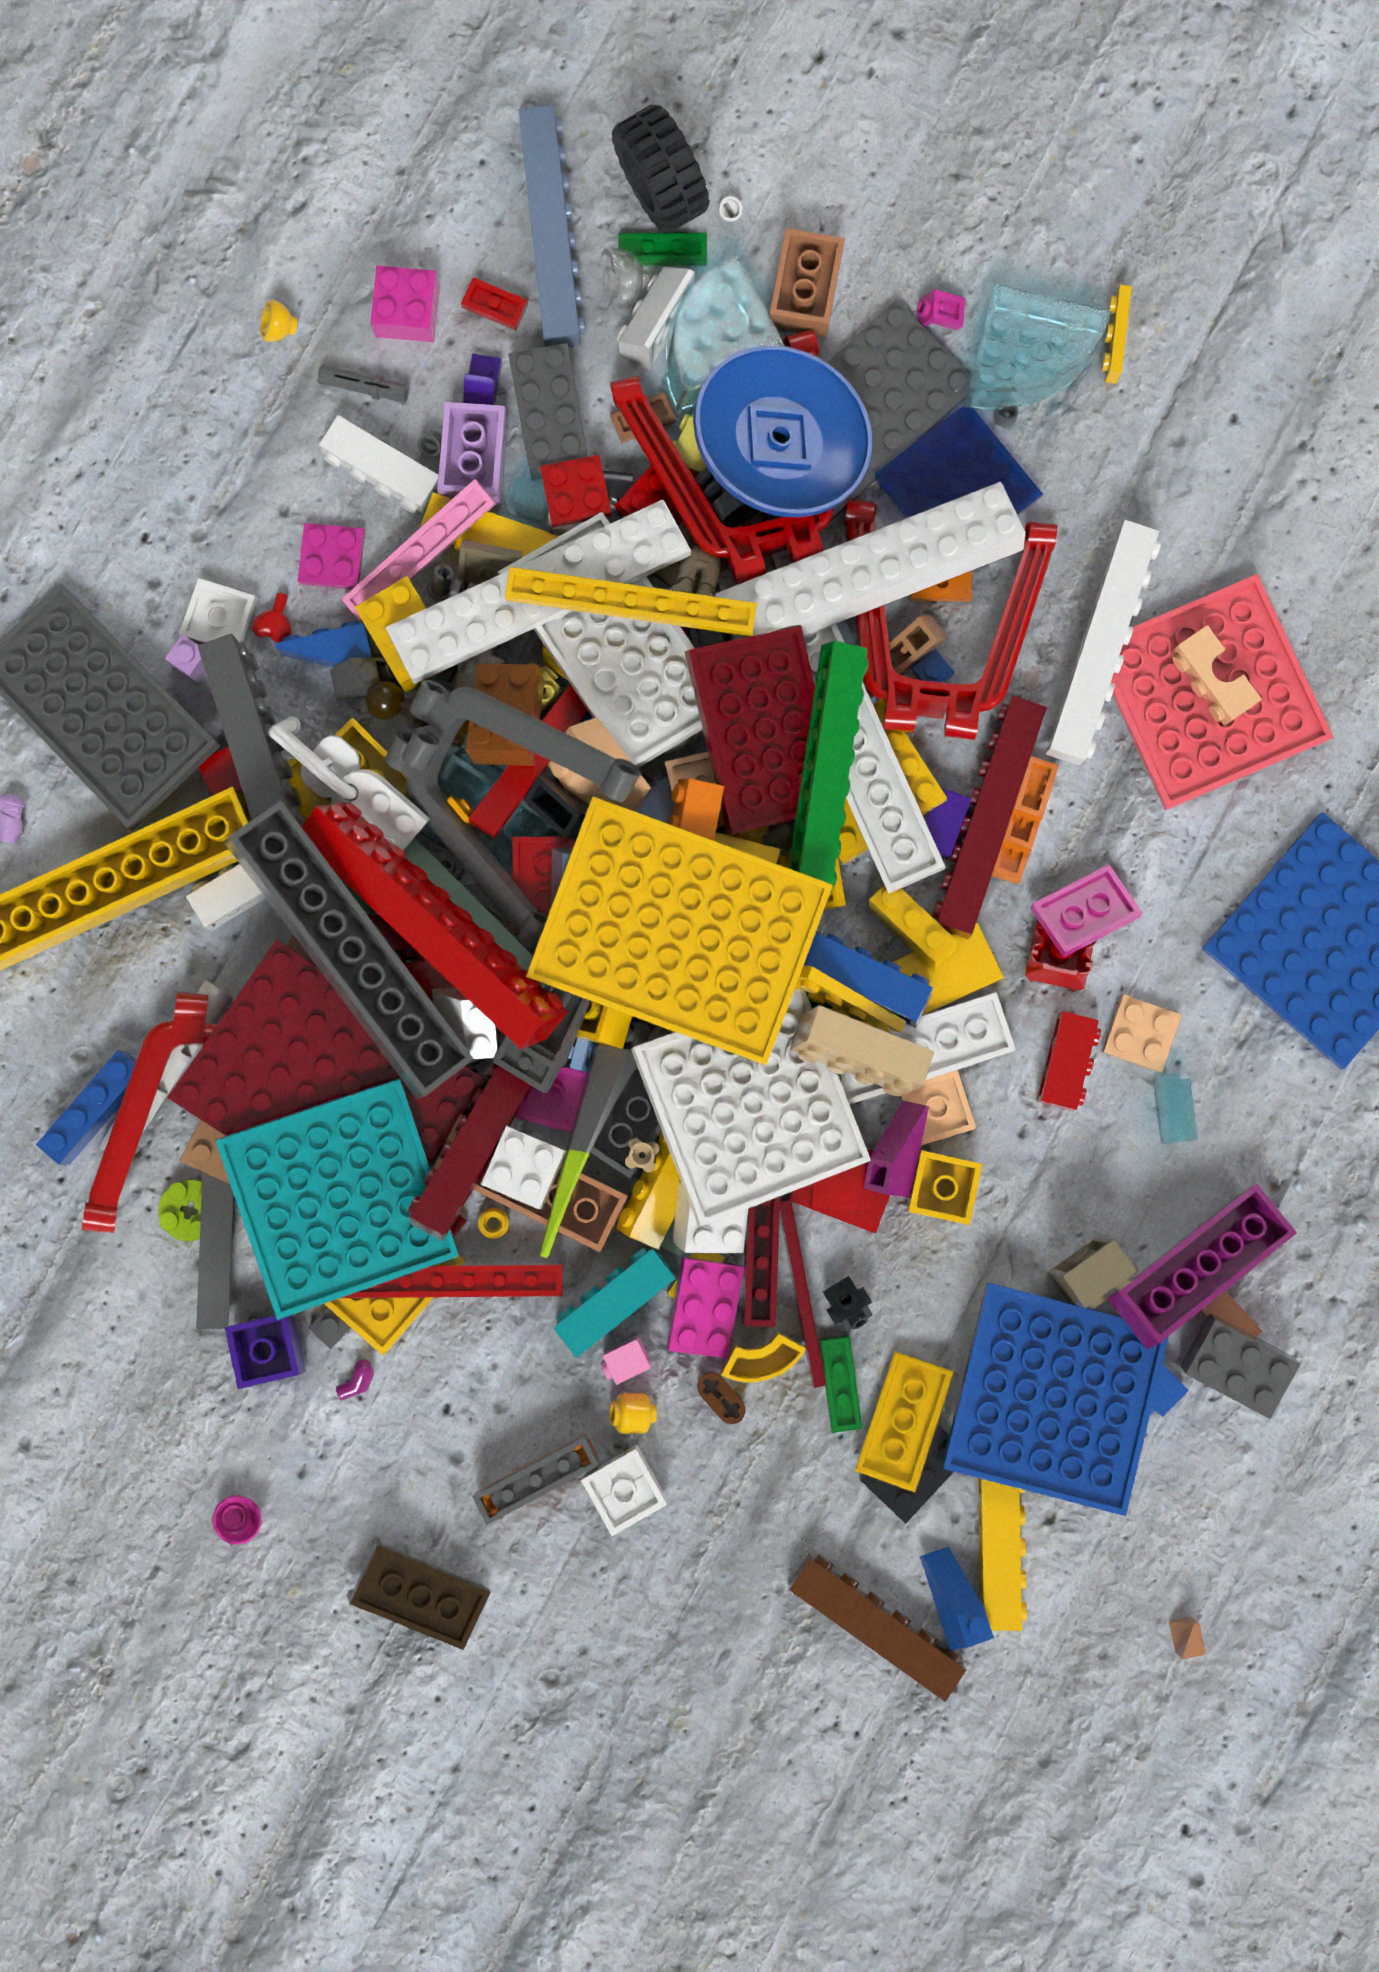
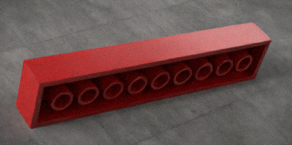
[301,802,569,1049]

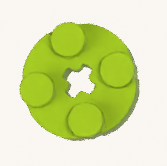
[158,1179,202,1241]

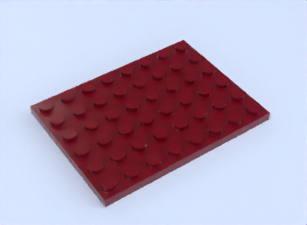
[167,939,486,1164]

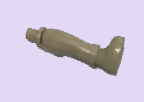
[668,540,721,597]

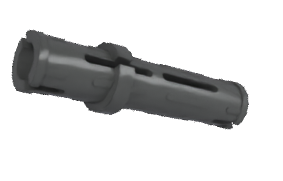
[317,365,409,404]

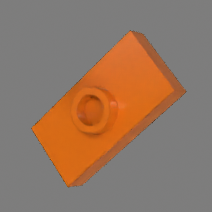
[910,570,972,602]

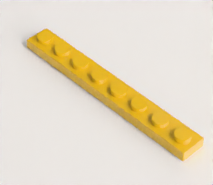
[505,567,757,636]

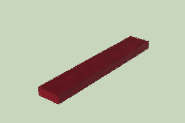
[780,1200,826,1388]

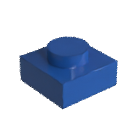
[911,649,955,683]

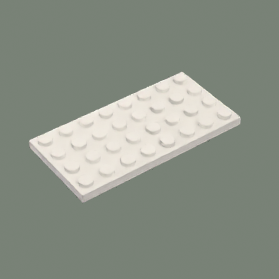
[498,512,703,768]

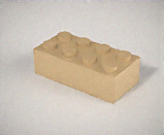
[790,1005,935,1096]

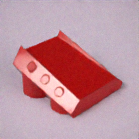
[1025,919,1096,992]

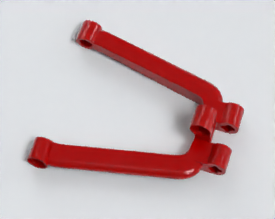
[610,329,833,585]
[844,499,1058,740]
[82,991,217,1233]

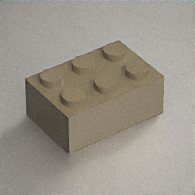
[1047,1237,1137,1309]

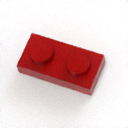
[461,277,528,331]

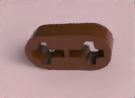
[697,1371,746,1424]

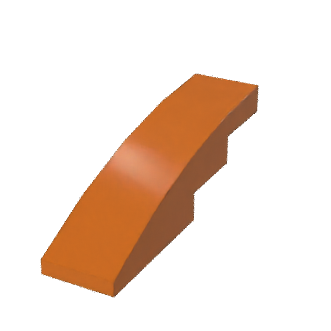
[992,756,1059,885]

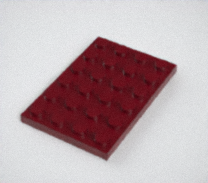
[684,626,815,835]

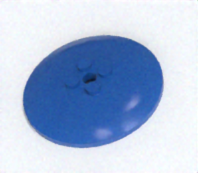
[693,346,872,517]

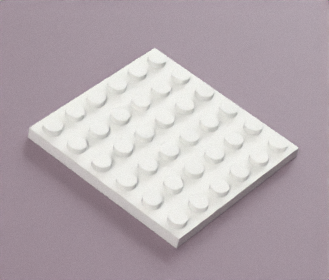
[631,990,871,1227]

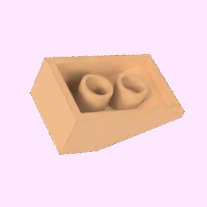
[548,717,651,812]

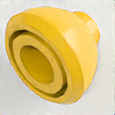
[260,299,297,342]

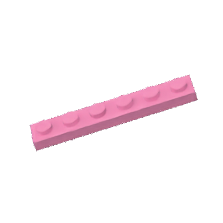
[341,479,497,623]

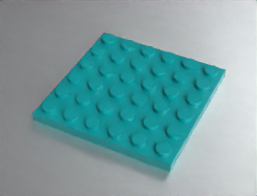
[215,1078,459,1320]

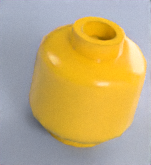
[609,1393,657,1434]

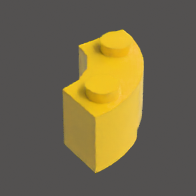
[721,1331,806,1383]

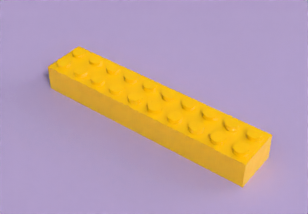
[0,787,252,971]

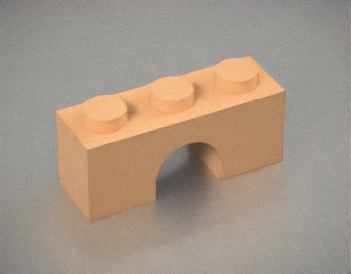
[1171,625,1262,726]

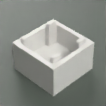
[581,1445,667,1536]

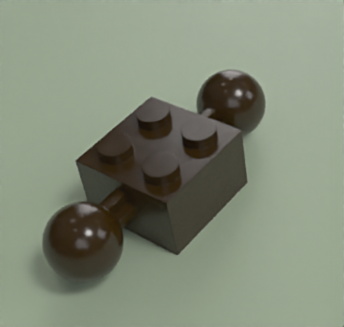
[366,681,469,749]

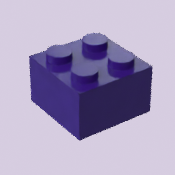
[225,1314,306,1389]

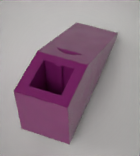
[863,1100,929,1198]

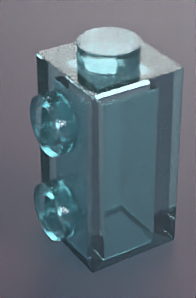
[1153,1073,1198,1144]

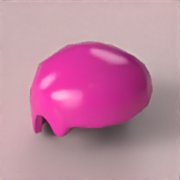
[212,1495,262,1545]

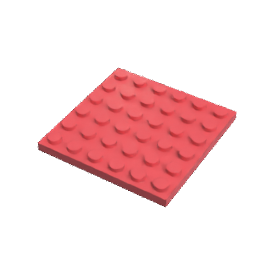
[1111,574,1334,811]

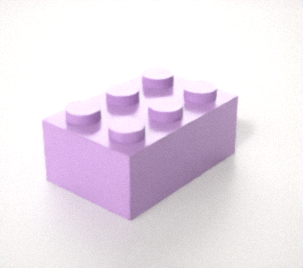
[437,402,508,506]

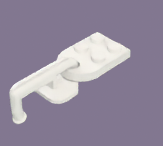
[269,716,430,851]

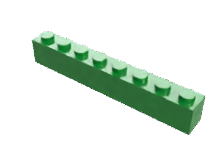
[788,640,869,893]

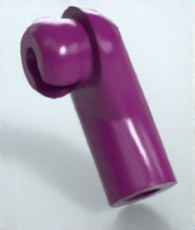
[336,1359,374,1401]

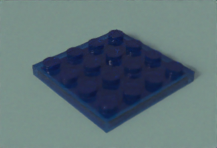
[874,402,1043,519]

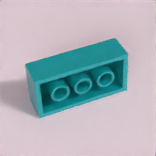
[553,1246,676,1358]

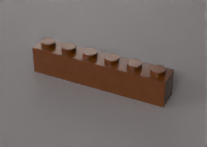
[788,1553,967,1702]

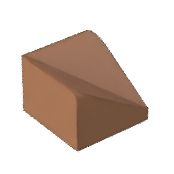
[1169,1617,1206,1659]

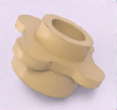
[625,1138,659,1172]

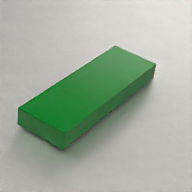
[618,233,707,266]
[818,1335,863,1433]

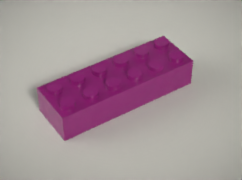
[1107,1183,1297,1349]

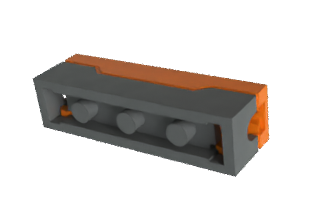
[472,1433,601,1525]

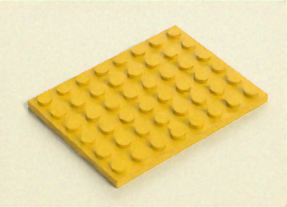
[526,797,833,1065]

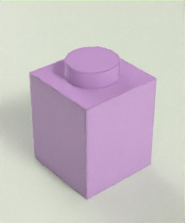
[165,634,206,684]

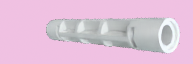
[98,980,231,1152]

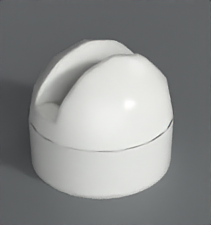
[718,196,743,223]

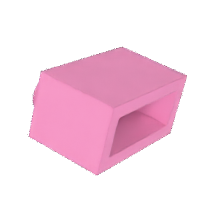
[600,1335,652,1385]

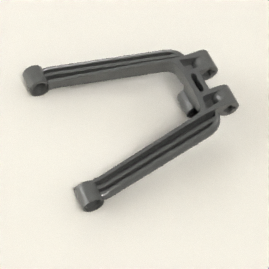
[385,680,641,951]

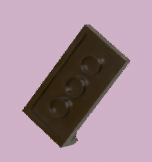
[347,1536,491,1650]

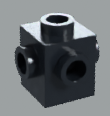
[823,1276,873,1332]

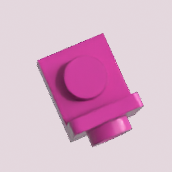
[916,289,965,331]

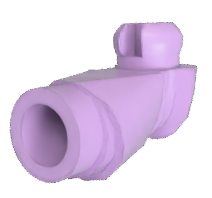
[0,794,26,844]

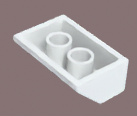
[617,267,695,371]

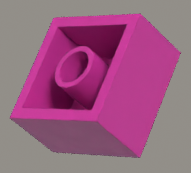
[370,265,440,342]

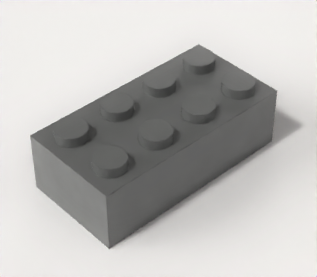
[508,343,588,481]

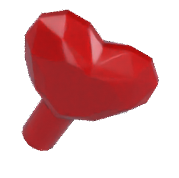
[252,593,291,643]

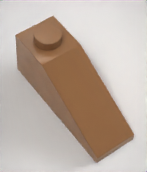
[863,614,948,698]

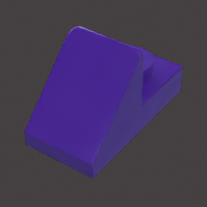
[463,354,503,405]

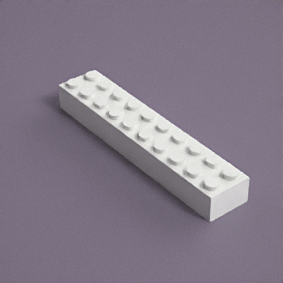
[715,482,1026,641]

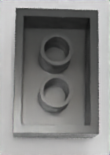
[1180,1313,1301,1419]

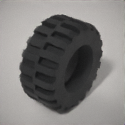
[611,105,710,233]

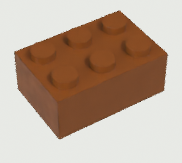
[466,663,544,766]

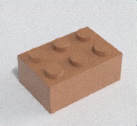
[768,228,845,338]

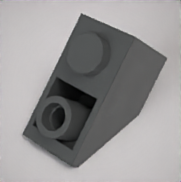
[330,658,402,699]

